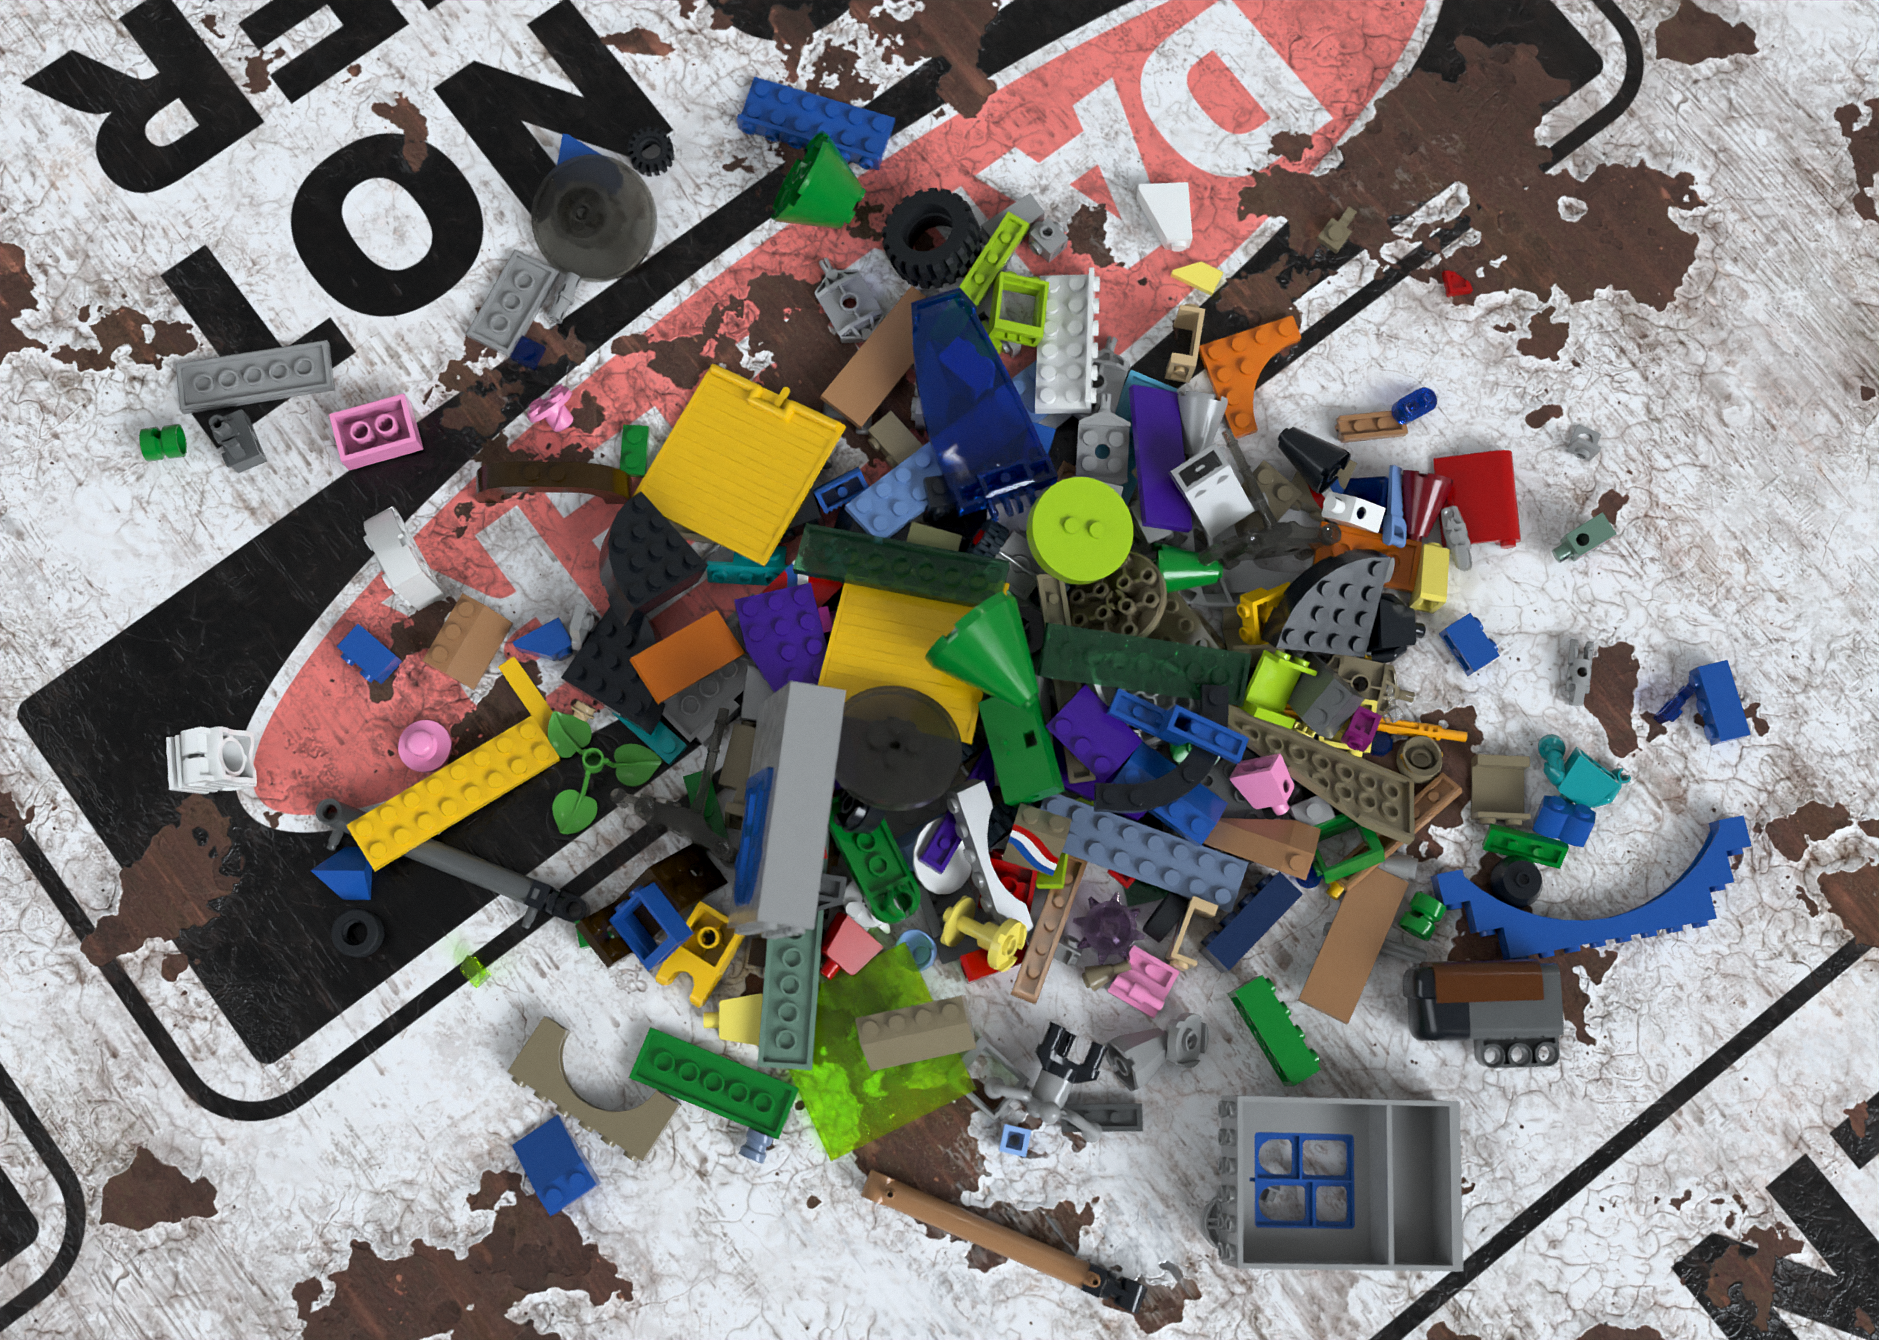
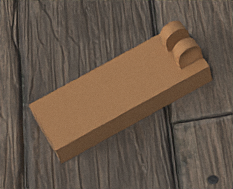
[1335,409,1408,443]

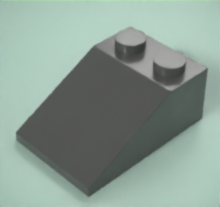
[1287,651,1365,739]

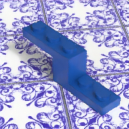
[1106,688,1249,764]

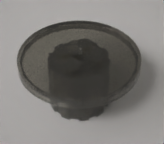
[531,154,657,283]
[835,686,962,811]

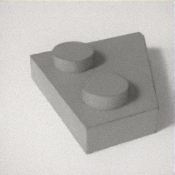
[569,604,599,655]

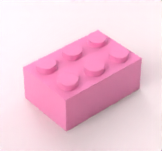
[329,393,424,470]

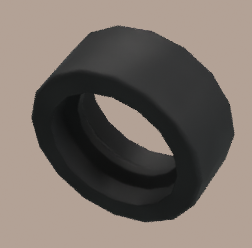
[1142,891,1188,943]

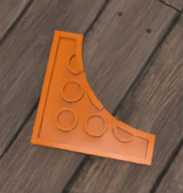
[1198,315,1302,440]

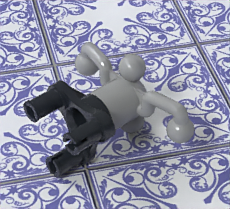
[984,1022,1108,1143]

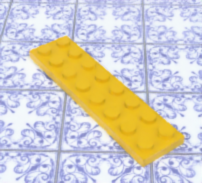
[346,715,560,871]

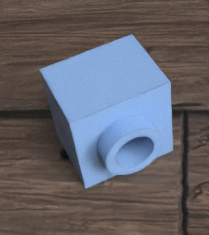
[998,1124,1031,1157]

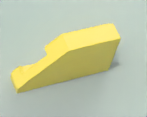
[1171,261,1224,296]

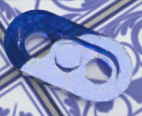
[1391,387,1437,425]

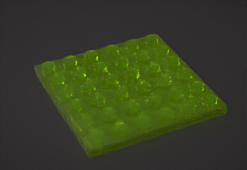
[788,942,977,1161]

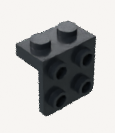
[923,470,981,524]

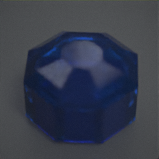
[1370,731,1393,757]

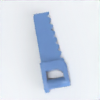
[1383,465,1407,548]

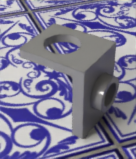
[1566,424,1602,461]

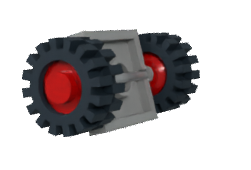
[965,518,1071,608]

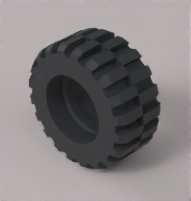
[882,188,983,289]

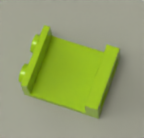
[1238,649,1317,729]

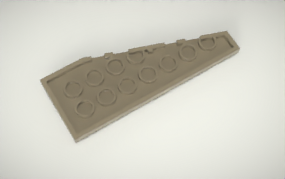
[1228,704,1415,845]

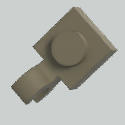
[1316,207,1357,254]

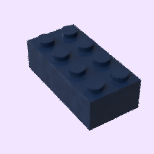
[1199,871,1303,973]

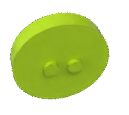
[1026,477,1133,585]

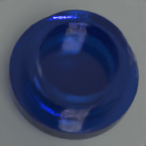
[1295,864,1322,889]

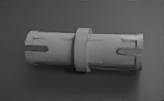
[547,272,582,324]

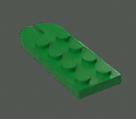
[828,795,921,924]

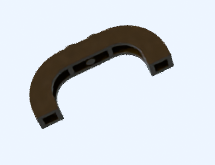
[475,461,632,504]

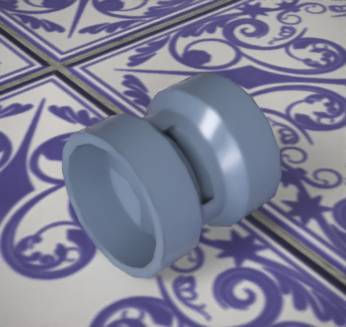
[739,1128,774,1164]

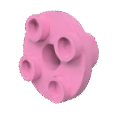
[527,384,574,432]
[398,720,452,773]

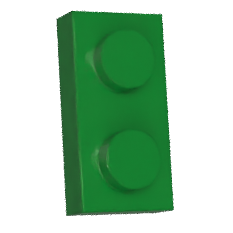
[620,425,650,478]

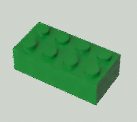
[1227,975,1321,1087]

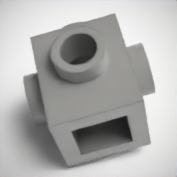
[1028,217,1068,263]

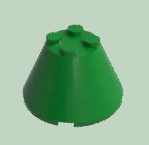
[771,130,866,229]

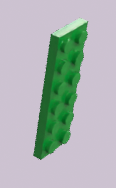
[629,1027,800,1140]

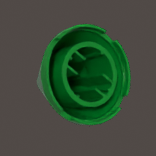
[925,590,1040,710]

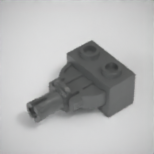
[209,409,267,473]

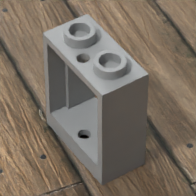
[945,1037,1030,1121]

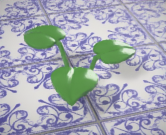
[548,711,662,834]

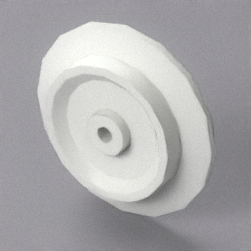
[913,818,972,894]

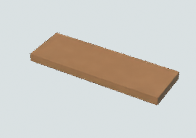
[820,285,944,429]
[1297,867,1409,1025]

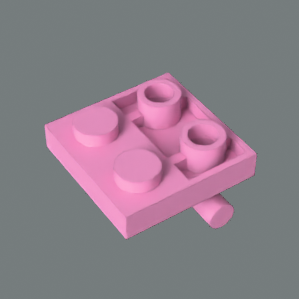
[1107,945,1180,1019]

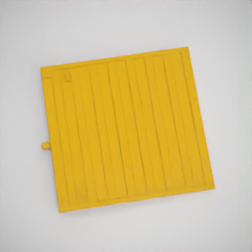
[632,364,846,567]
[818,553,1010,744]

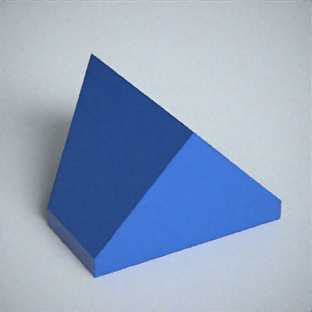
[310,847,372,900]

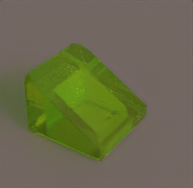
[460,955,491,988]

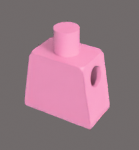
[1229,753,1294,816]

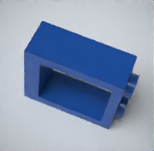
[609,882,694,971]

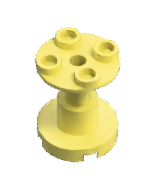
[940,895,1027,972]

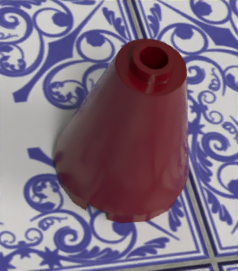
[1401,470,1453,542]

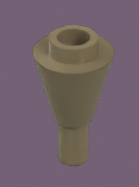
[1082,959,1132,992]

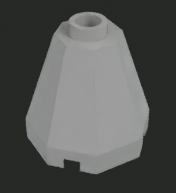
[1104,1028,1169,1092]

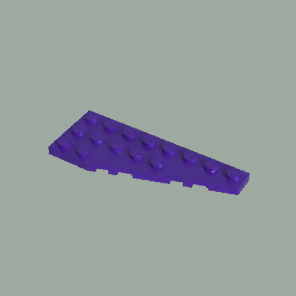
[734,583,862,791]

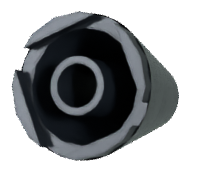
[1277,427,1351,494]

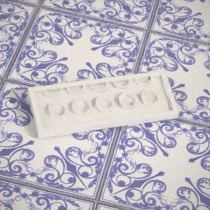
[1035,267,1100,414]

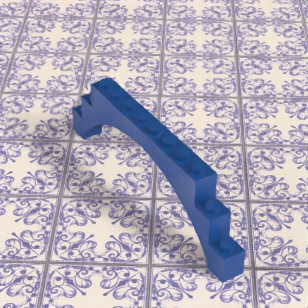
[1431,815,1752,959]

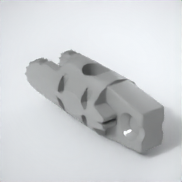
[1441,506,1473,572]
[1565,639,1594,706]

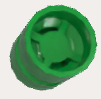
[139,424,187,462]
[1398,892,1447,941]

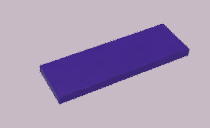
[1129,384,1192,533]

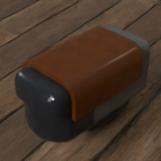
[1402,959,1564,1068]

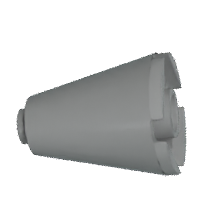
[1178,391,1228,461]

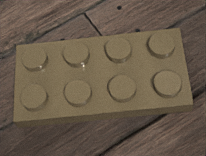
[1196,460,1303,555]

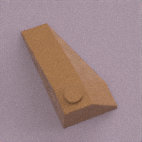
[1203,818,1321,880]

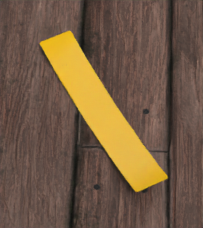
[498,656,553,738]

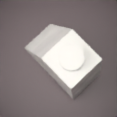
[1136,182,1193,252]

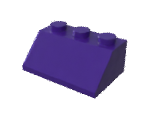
[1045,684,1143,783]

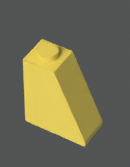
[1408,542,1450,614]

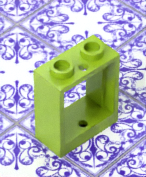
[987,271,1049,347]

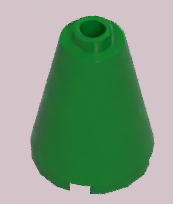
[1151,543,1223,593]

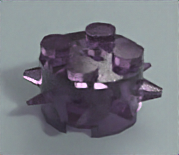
[1073,893,1145,965]

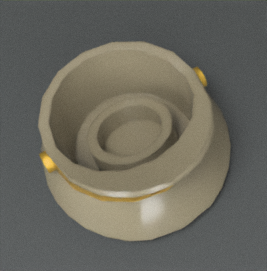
[1396,736,1443,784]

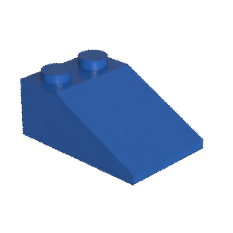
[512,1114,601,1216]

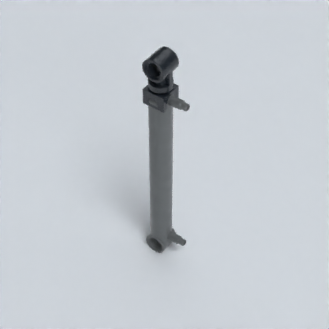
[316,798,591,929]

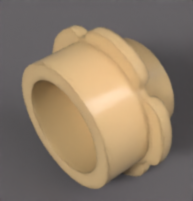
[571,700,596,722]

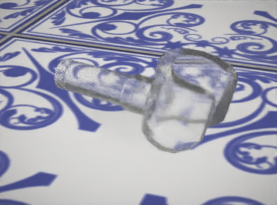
[1383,685,1403,723]

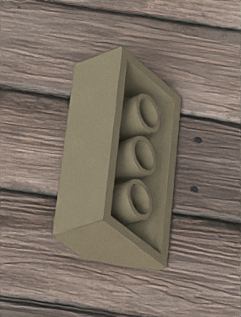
[855,994,977,1071]

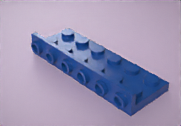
[737,77,895,170]

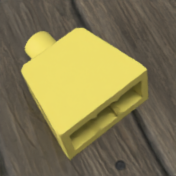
[703,994,763,1046]

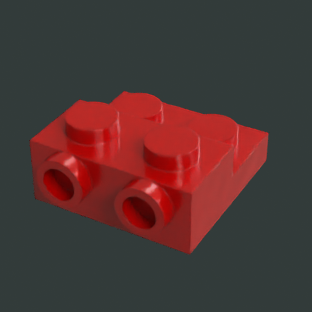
[978,848,1038,915]

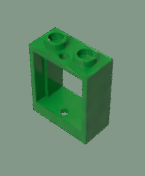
[1312,813,1385,884]

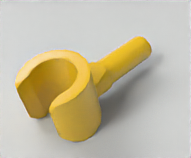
[1326,881,1344,900]

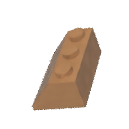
[422,593,513,690]

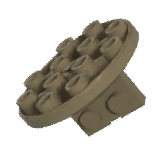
[1069,551,1167,650]

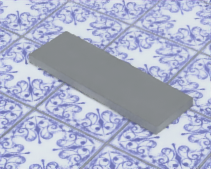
[175,340,335,414]

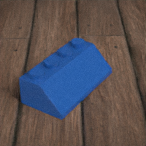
[1111,741,1228,847]

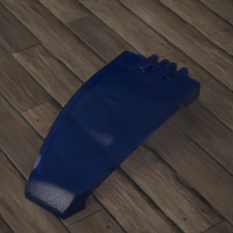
[911,287,1058,522]

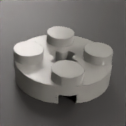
[1166,1012,1209,1068]

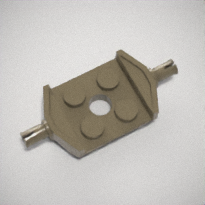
[1325,654,1415,716]

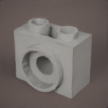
[1129,499,1174,556]

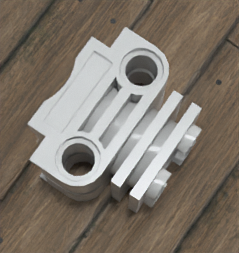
[166,726,257,794]

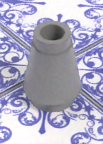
[1378,855,1418,880]

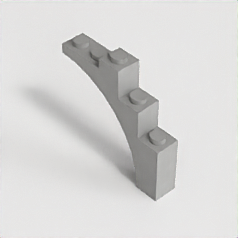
[971,193,1045,358]

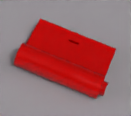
[1433,450,1521,549]

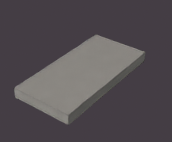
[466,250,560,359]

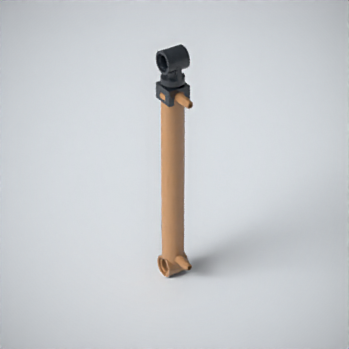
[860,1169,1148,1314]

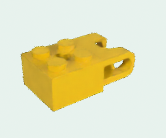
[655,900,746,1008]

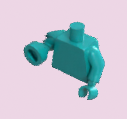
[1538,734,1631,808]

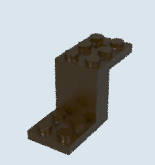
[575,842,728,969]

